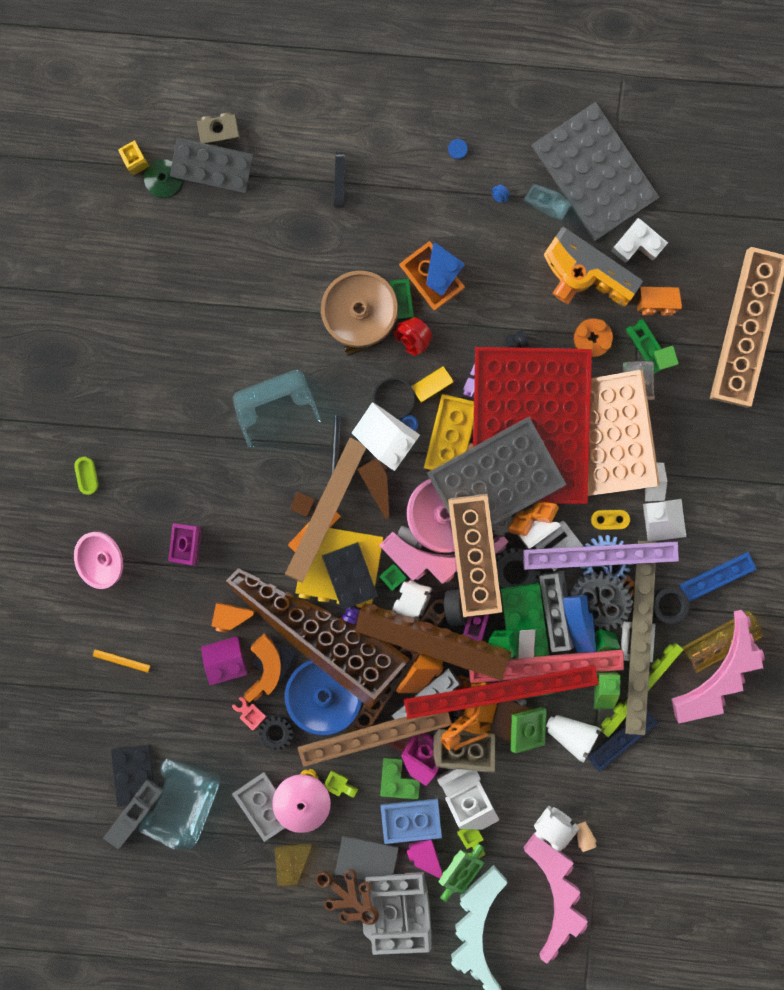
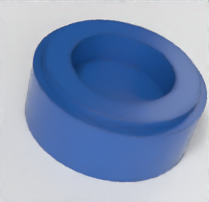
[448,139,467,160]

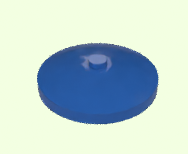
[285,660,362,736]

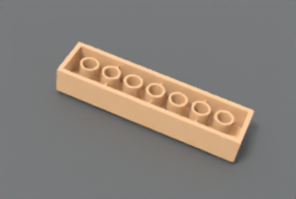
[710,247,784,408]

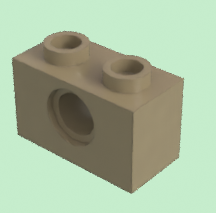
[197,113,240,146]

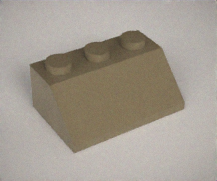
[433,729,495,772]

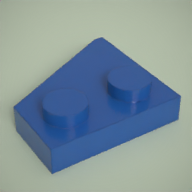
[426,242,465,296]

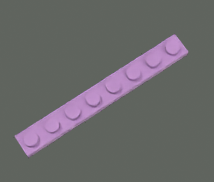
[523,542,679,569]

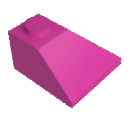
[401,733,439,786]

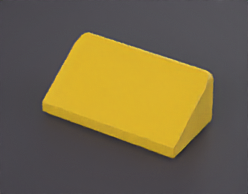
[411,367,454,403]

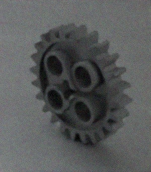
[570,571,633,631]

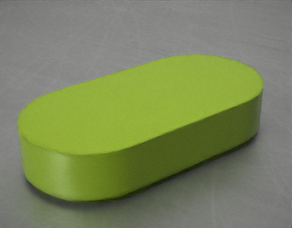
[74,457,99,495]

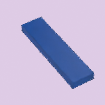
[679,552,757,602]

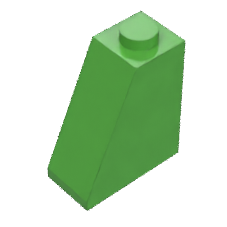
[594,671,620,709]

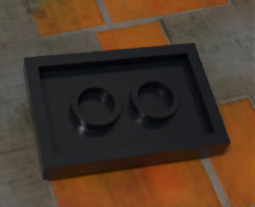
[322,542,378,610]
[111,745,156,807]

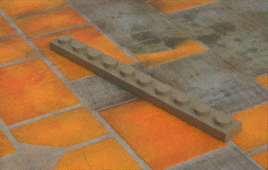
[625,541,657,735]

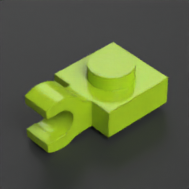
[324,770,358,798]
[457,829,485,858]

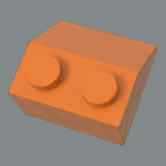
[396,653,444,693]

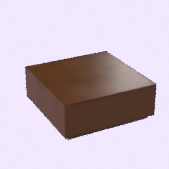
[290,491,315,516]

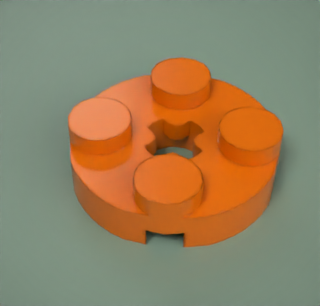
[574,319,613,357]

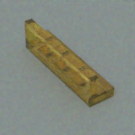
[682,611,763,673]

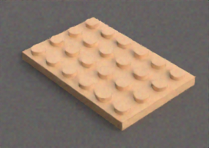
[588,370,660,496]

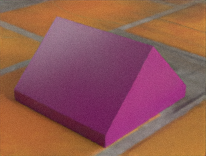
[168,523,203,566]

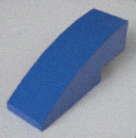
[563,595,596,652]

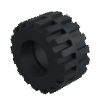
[495,548,540,591]

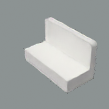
[437,769,480,797]

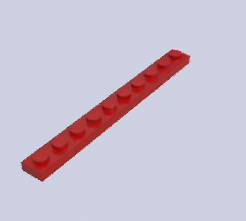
[403,665,599,719]

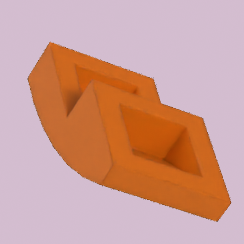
[453,718,491,734]

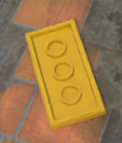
[424,394,474,470]

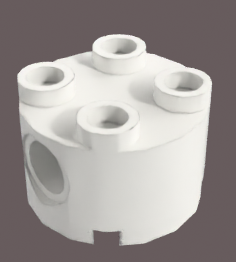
[393,579,432,621]
[534,806,579,852]

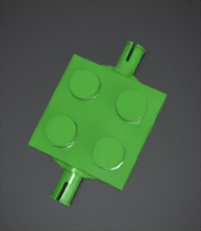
[438,844,484,902]

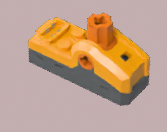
[544,227,643,307]

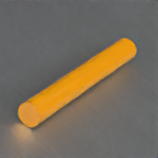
[93,649,150,673]

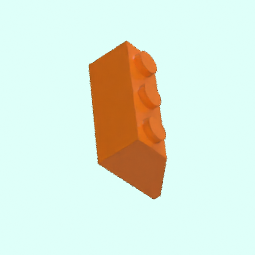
[399,241,465,311]

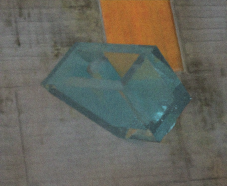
[524,184,571,220]

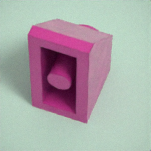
[407,839,443,879]

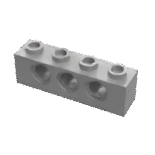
[539,571,575,652]

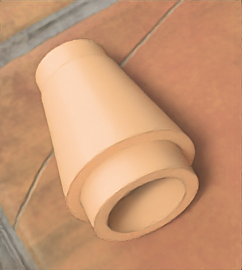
[576,822,597,852]

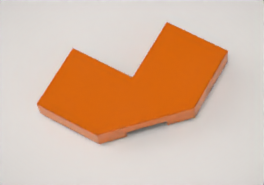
[508,501,559,536]

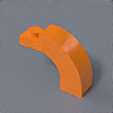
[244,633,281,702]

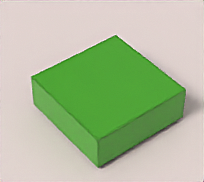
[654,346,679,370]

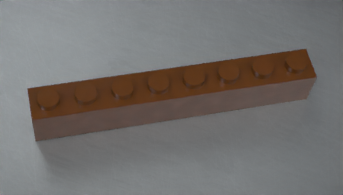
[355,603,512,681]

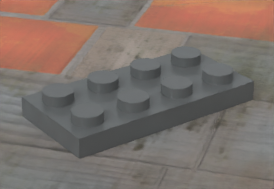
[170,137,253,193]

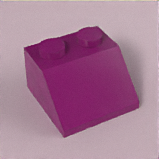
[201,636,249,685]

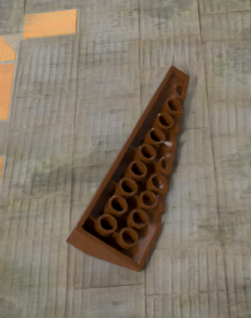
[225,568,410,709]

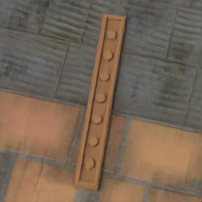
[285,438,366,583]
[298,712,452,767]

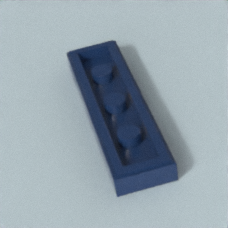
[587,710,658,772]

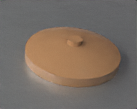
[321,271,398,347]

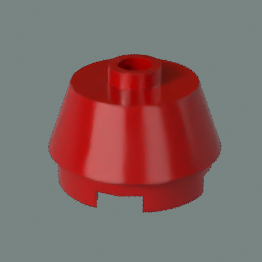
[394,317,432,356]

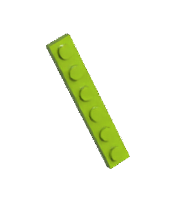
[601,643,684,737]

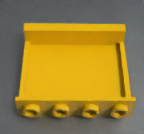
[295,524,383,608]

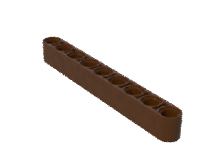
[345,599,445,734]

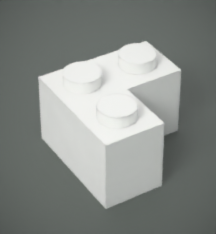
[611,218,668,263]

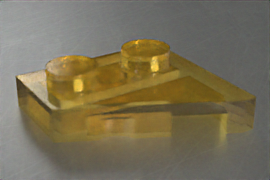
[275,843,312,886]

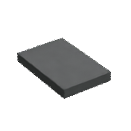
[335,835,399,880]

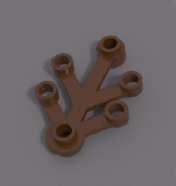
[316,869,379,925]

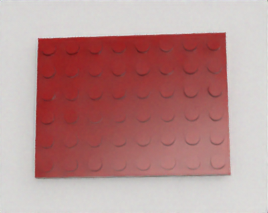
[473,347,592,504]

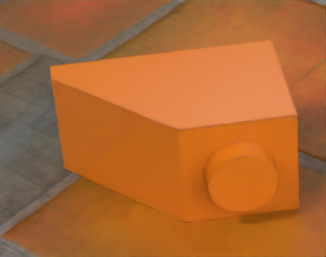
[212,603,255,633]

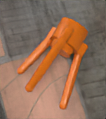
[440,715,488,751]

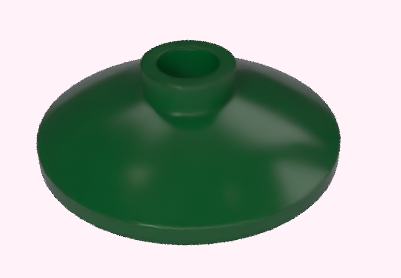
[144,159,182,198]

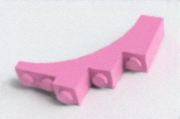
[379,532,508,584]
[671,610,765,723]
[523,832,588,963]

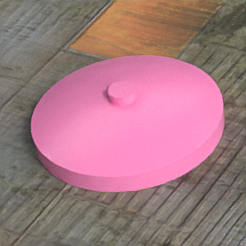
[407,479,455,553]

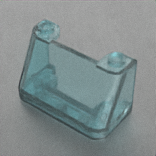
[138,759,219,850]

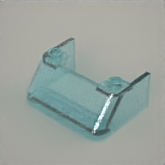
[233,370,322,448]

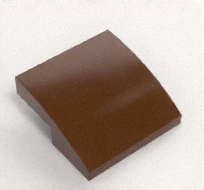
[486,701,533,742]

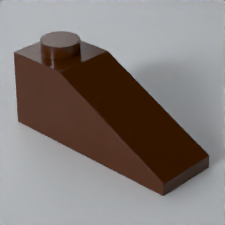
[357,458,390,519]

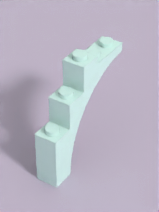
[451,865,507,990]

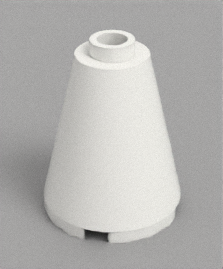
[546,715,602,763]

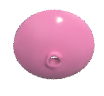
[74,532,123,589]
[273,774,331,833]

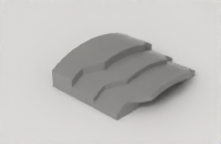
[360,872,431,955]

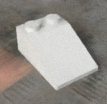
[352,402,420,471]

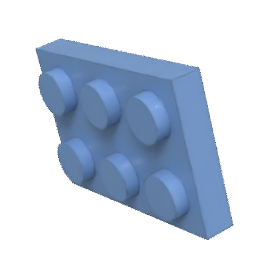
[381,798,442,844]

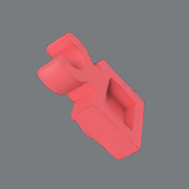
[232,697,267,731]

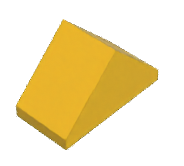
[118,140,149,176]

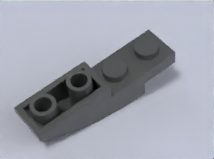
[103,779,163,849]

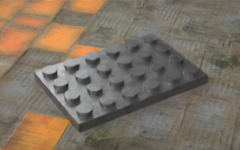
[531,102,659,241]
[427,417,566,526]

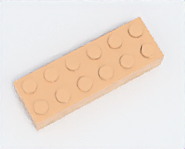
[448,494,502,617]

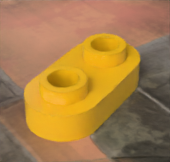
[591,510,630,530]

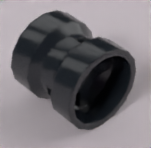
[505,330,529,348]

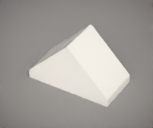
[645,463,667,501]

